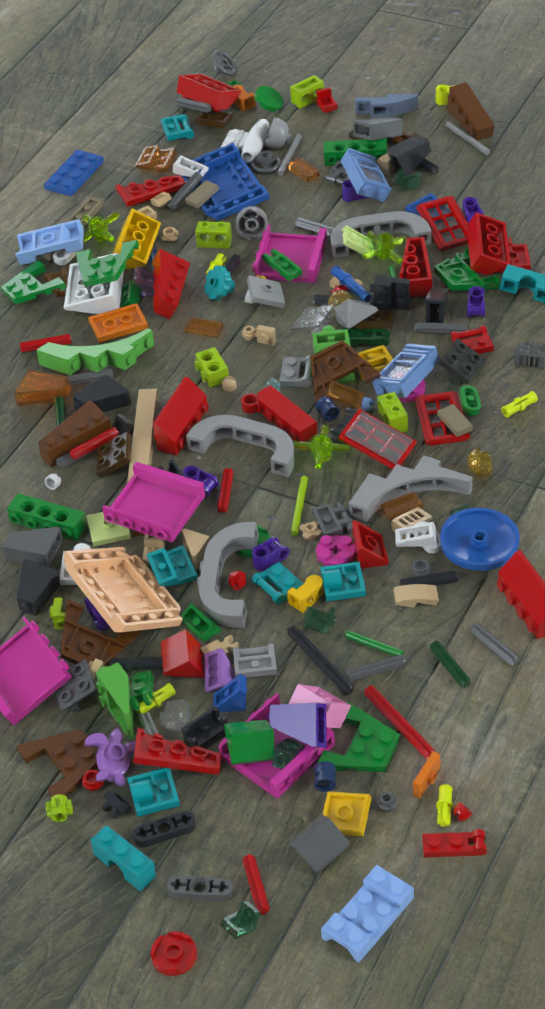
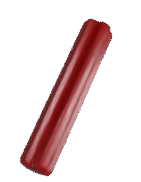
[20,334,71,352]
[70,427,119,460]
[217,468,234,513]
[242,854,270,915]

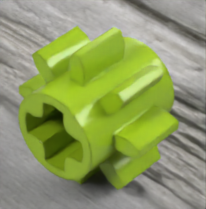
[46,794,73,822]

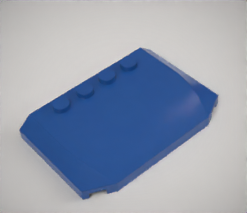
[181,142,270,220]

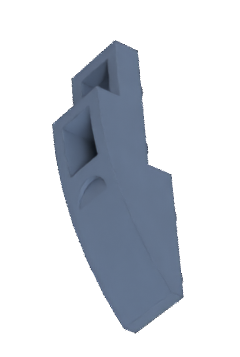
[355,94,418,118]

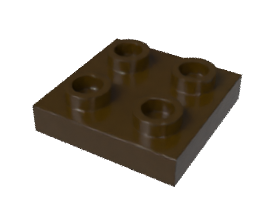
[97,432,131,478]

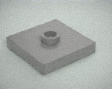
[247,275,285,308]

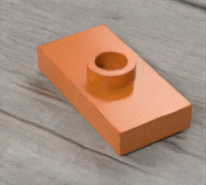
[413,751,440,799]

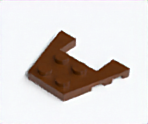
[310,340,381,404]
[60,600,140,666]
[16,729,98,798]

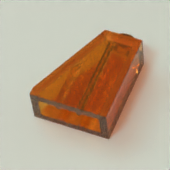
[14,369,71,406]

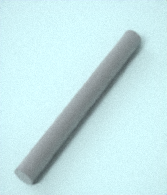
[445,121,490,155]
[277,134,302,176]

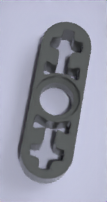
[167,875,233,902]

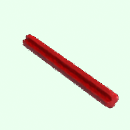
[364,685,435,759]

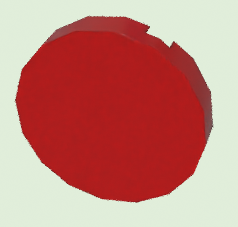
[150,931,197,976]

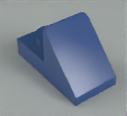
[213,674,247,712]

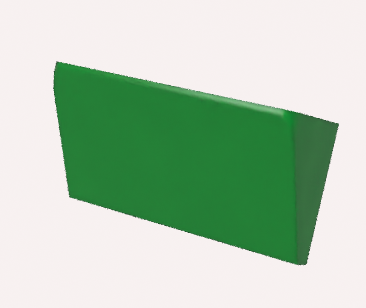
[120,279,141,308]
[180,603,222,642]

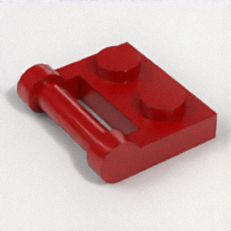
[450,325,494,354]

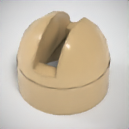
[222,376,237,392]

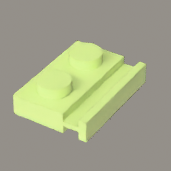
[342,225,374,259]

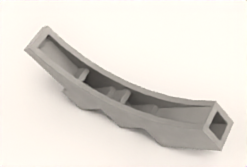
[349,455,472,522]

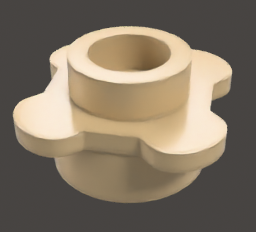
[161,227,179,242]
[299,521,321,540]

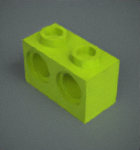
[290,75,324,109]
[195,221,232,249]
[194,347,229,388]
[377,392,408,433]

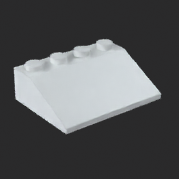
[64,253,124,314]

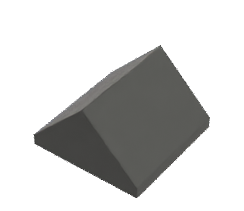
[288,814,350,874]

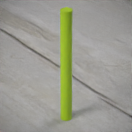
[291,476,308,536]

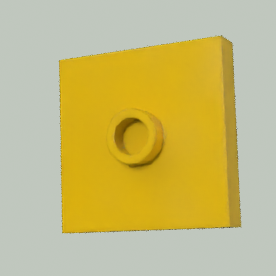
[322,792,371,837]

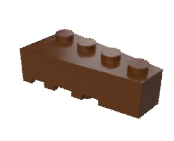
[446,82,495,141]
[38,400,111,467]

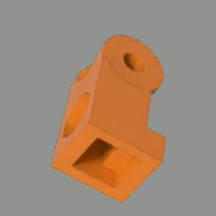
[233,85,256,111]

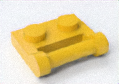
[358,345,393,380]

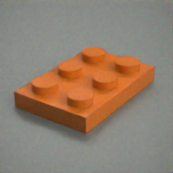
[88,303,148,343]

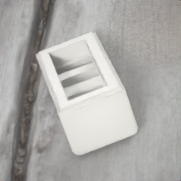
[173,156,209,177]
[395,522,438,547]

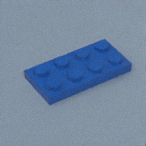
[44,149,104,197]

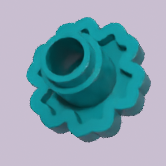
[204,266,235,301]

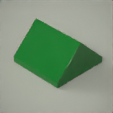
[224,720,274,765]

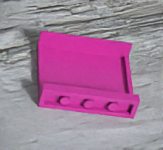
[252,224,327,283]
[102,462,205,542]
[0,617,72,725]
[219,693,335,799]

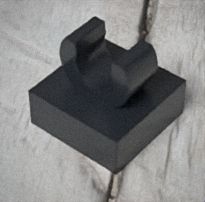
[112,414,134,436]
[102,790,132,819]

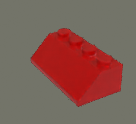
[176,74,242,112]
[467,212,511,275]
[153,376,209,455]
[497,550,545,639]

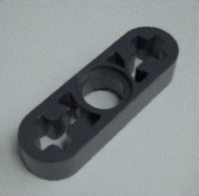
[133,811,196,848]

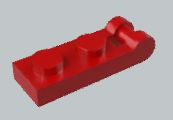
[422,829,487,858]

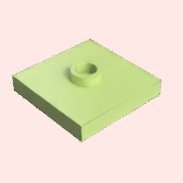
[86,512,131,547]

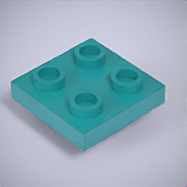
[320,562,366,602]
[127,768,180,817]

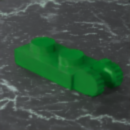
[262,249,302,281]
[130,670,153,711]

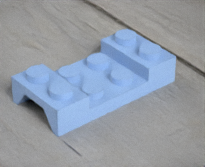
[16,219,84,265]
[321,865,414,963]

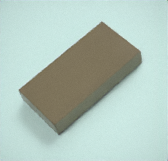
[185,180,219,208]
[437,404,473,437]

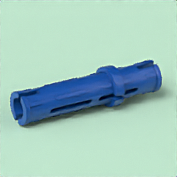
[331,265,372,303]

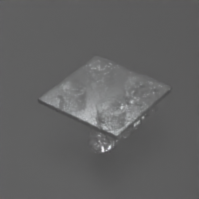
[291,305,334,333]

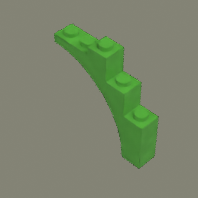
[37,329,154,375]

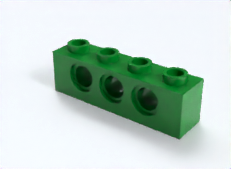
[323,138,387,166]
[7,493,87,541]

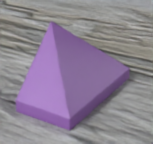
[204,648,236,693]

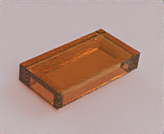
[287,158,320,182]
[185,317,224,338]
[326,380,365,409]
[380,492,423,521]

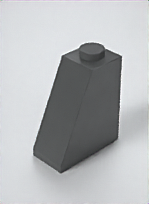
[353,117,403,140]
[2,527,63,567]

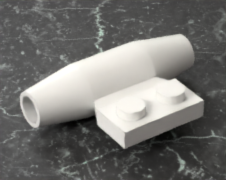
[221,119,270,162]

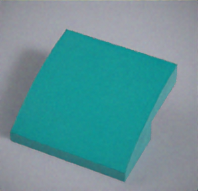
[146,545,198,586]

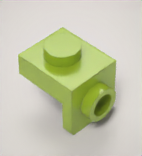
[50,598,65,629]

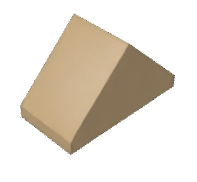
[181,529,210,569]

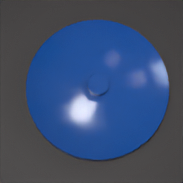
[440,508,520,571]

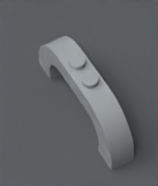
[331,211,431,259]
[186,415,295,477]
[197,522,259,628]

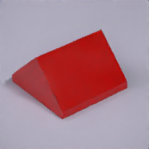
[352,520,389,569]
[160,630,204,678]

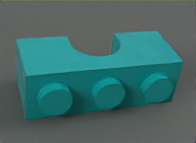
[499,264,545,303]
[90,825,156,892]

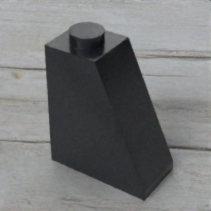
[387,134,432,177]
[426,287,448,323]
[73,374,131,413]
[17,559,60,616]

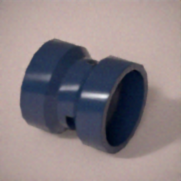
[315,396,340,422]
[314,761,336,792]

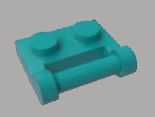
[161,114,195,141]
[251,562,303,605]

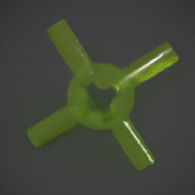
[82,211,120,243]
[362,231,407,264]
[294,425,350,469]

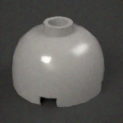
[264,117,291,149]
[236,206,268,240]

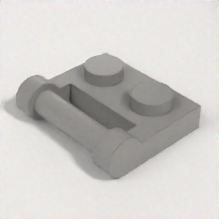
[280,355,312,387]
[233,643,277,678]

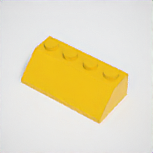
[112,208,161,270]

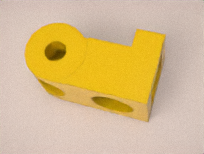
[287,575,324,613]

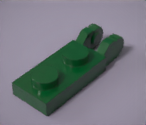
[341,327,390,346]

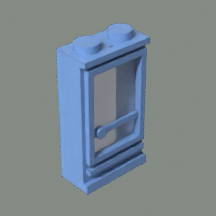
[341,148,392,202]
[372,343,440,398]

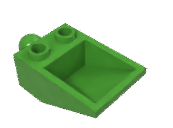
[312,325,355,386]
[95,662,134,741]

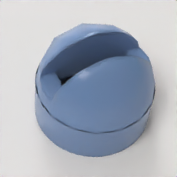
[361,397,375,412]

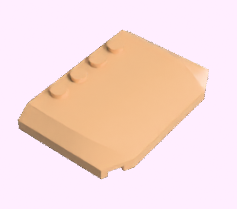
[63,547,182,632]

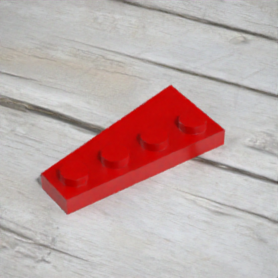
[115,175,186,207]
[133,728,221,775]

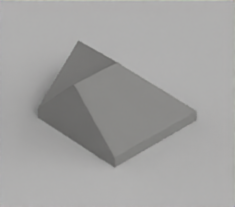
[334,299,378,329]

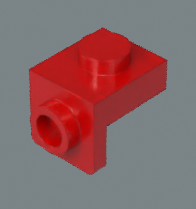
[316,87,338,113]

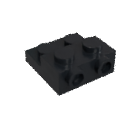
[370,275,411,311]

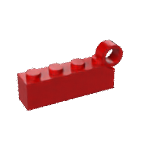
[241,385,318,445]

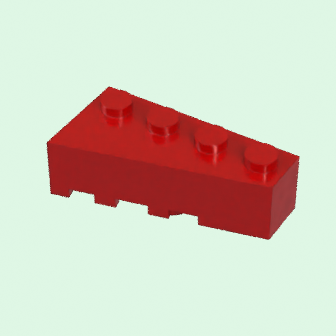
[399,237,432,297]
[152,249,190,320]

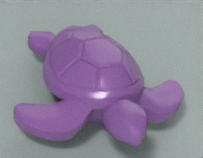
[85,728,136,787]

